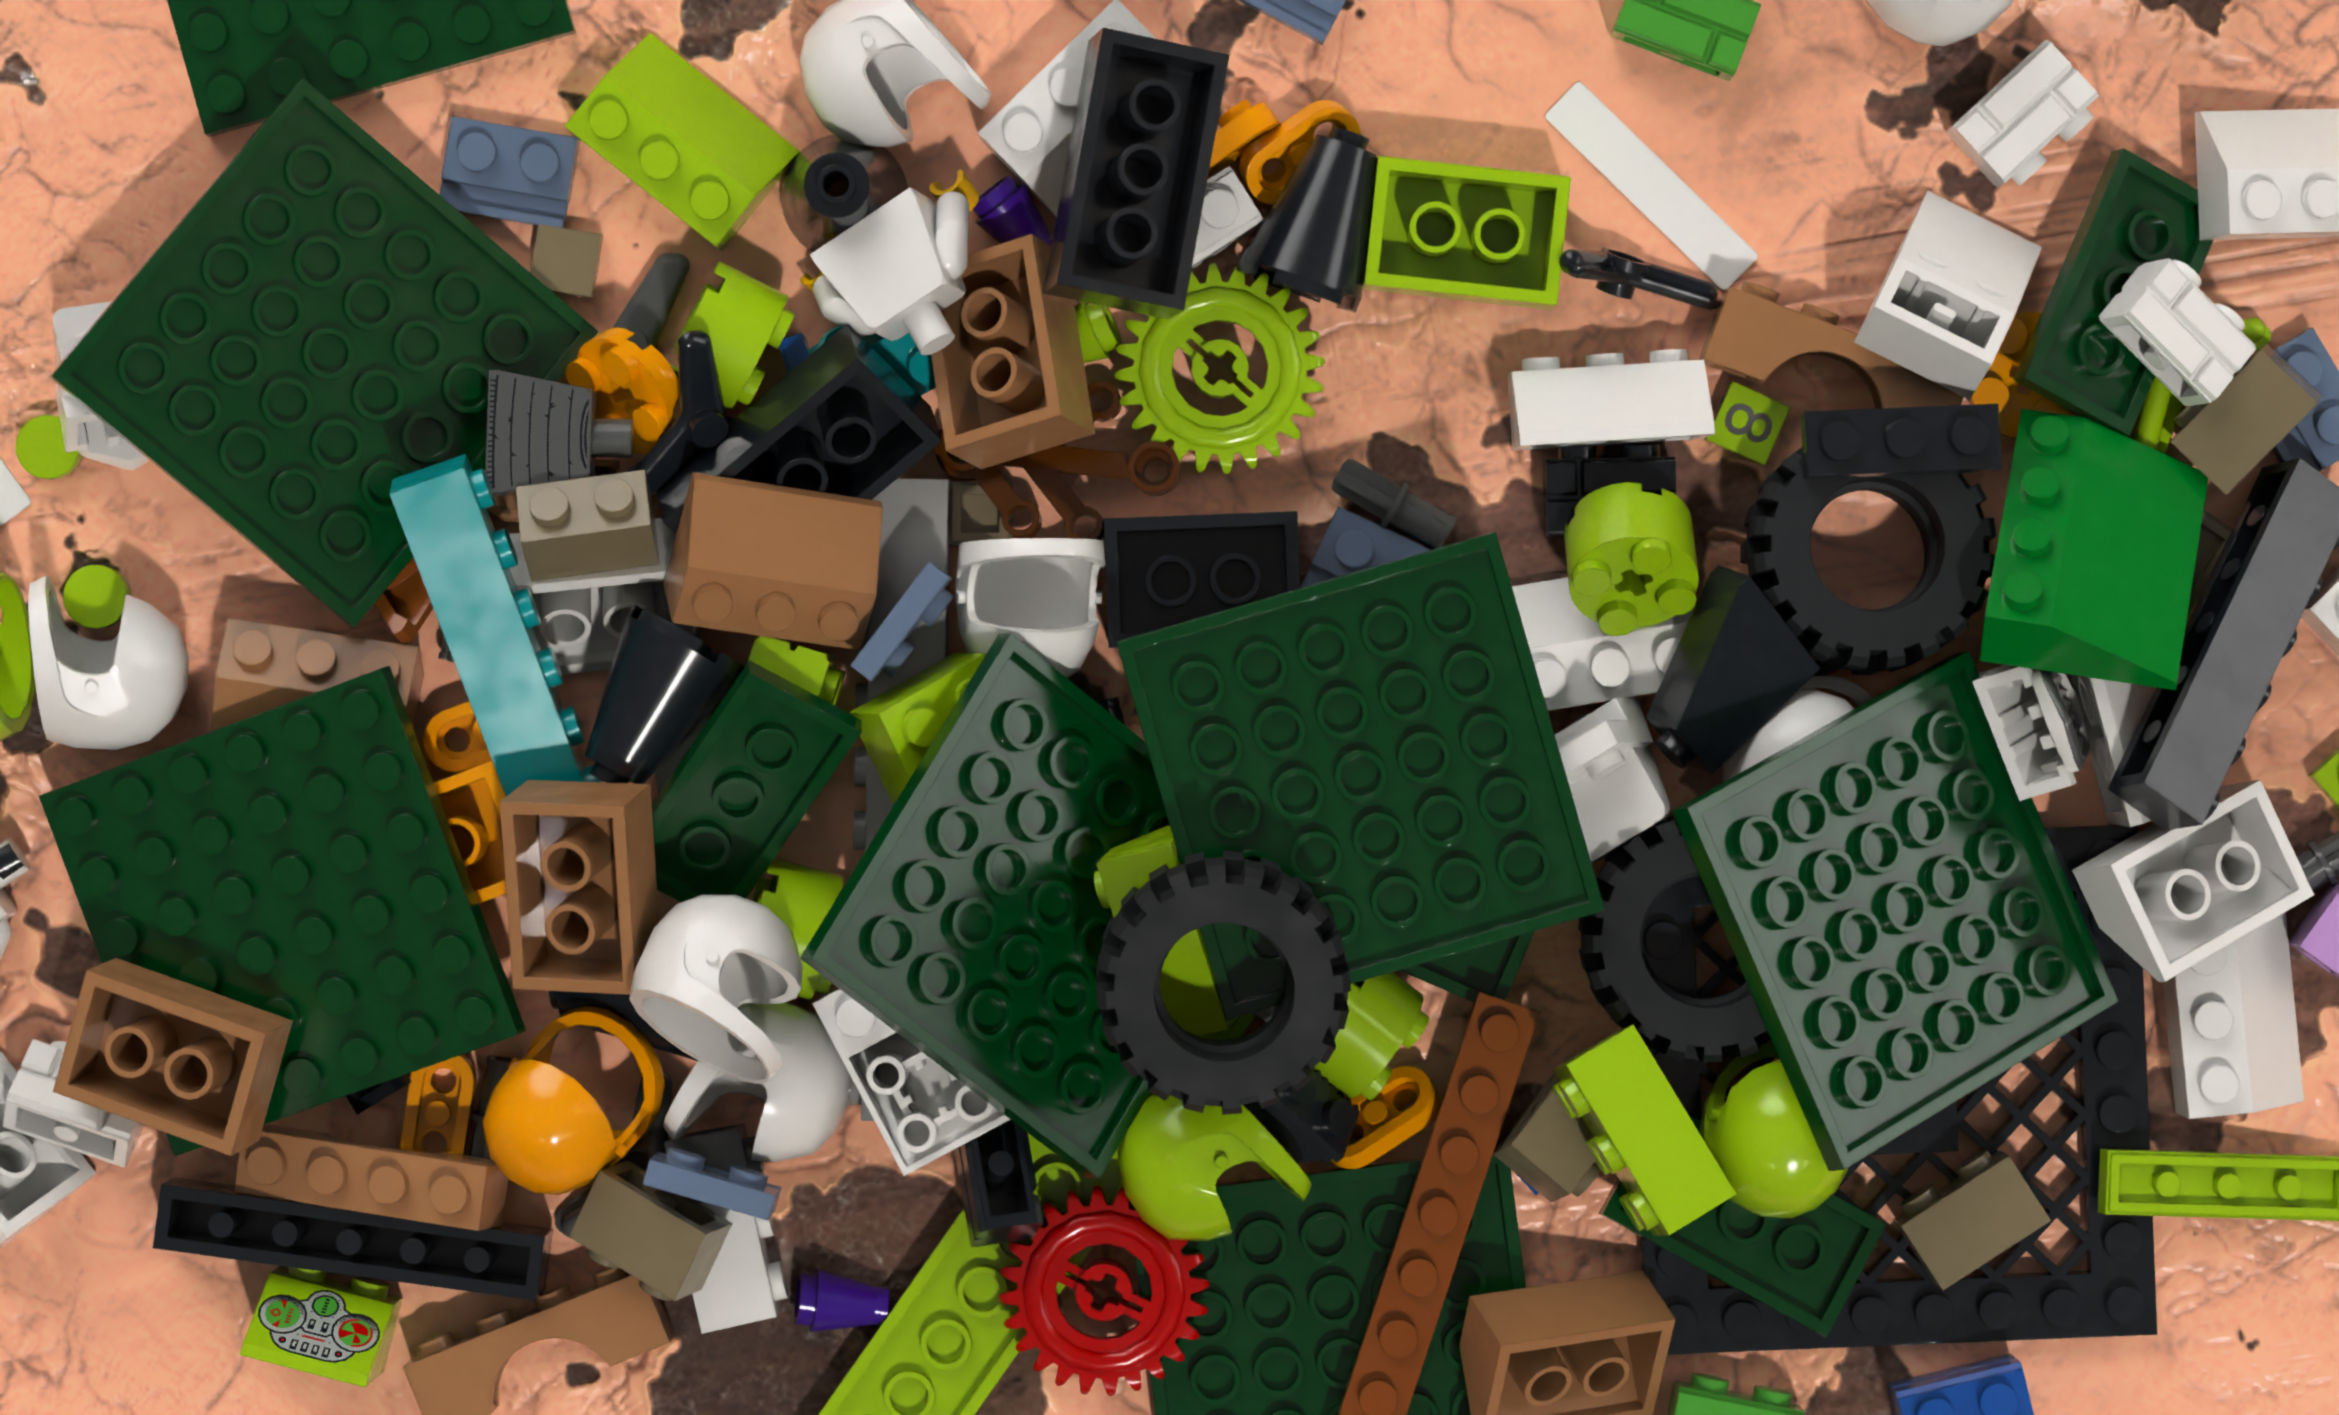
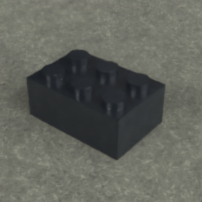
[1104,511,1300,648]

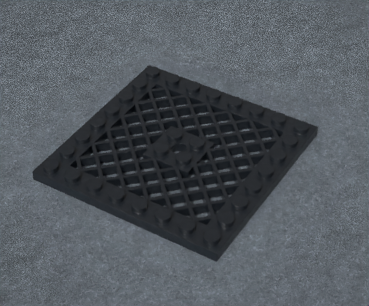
[1641,825,2157,1355]

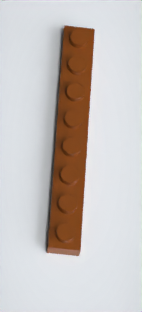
[1337,991,1540,1415]

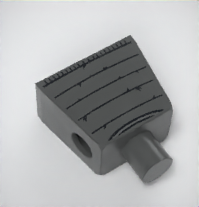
[485,370,634,498]

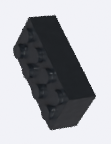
[1043,27,1230,319]
[656,324,942,534]

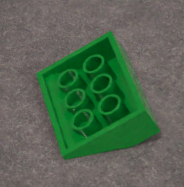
[1980,408,2208,690]

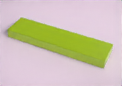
[2097,1149,2339,1221]

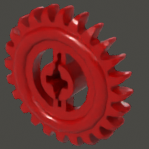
[999,1184,1210,1396]

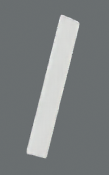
[1545,82,1758,290]

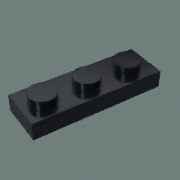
[1801,404,2002,479]

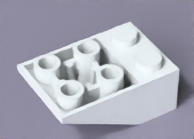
[1854,190,2042,400]
[812,988,1011,1176]

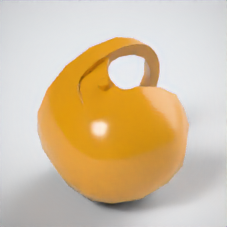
[483,1006,665,1195]

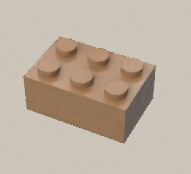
[931,234,1095,469]
[500,780,659,995]
[53,958,293,1156]

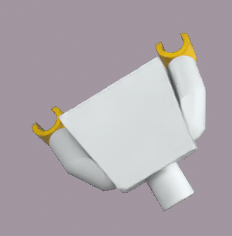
[800,170,979,356]

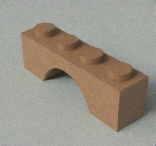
[1699,281,1964,409]
[234,1124,508,1231]
[403,1267,675,1415]

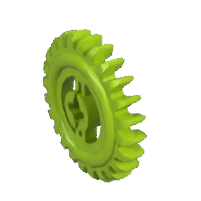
[1115,263,1325,474]

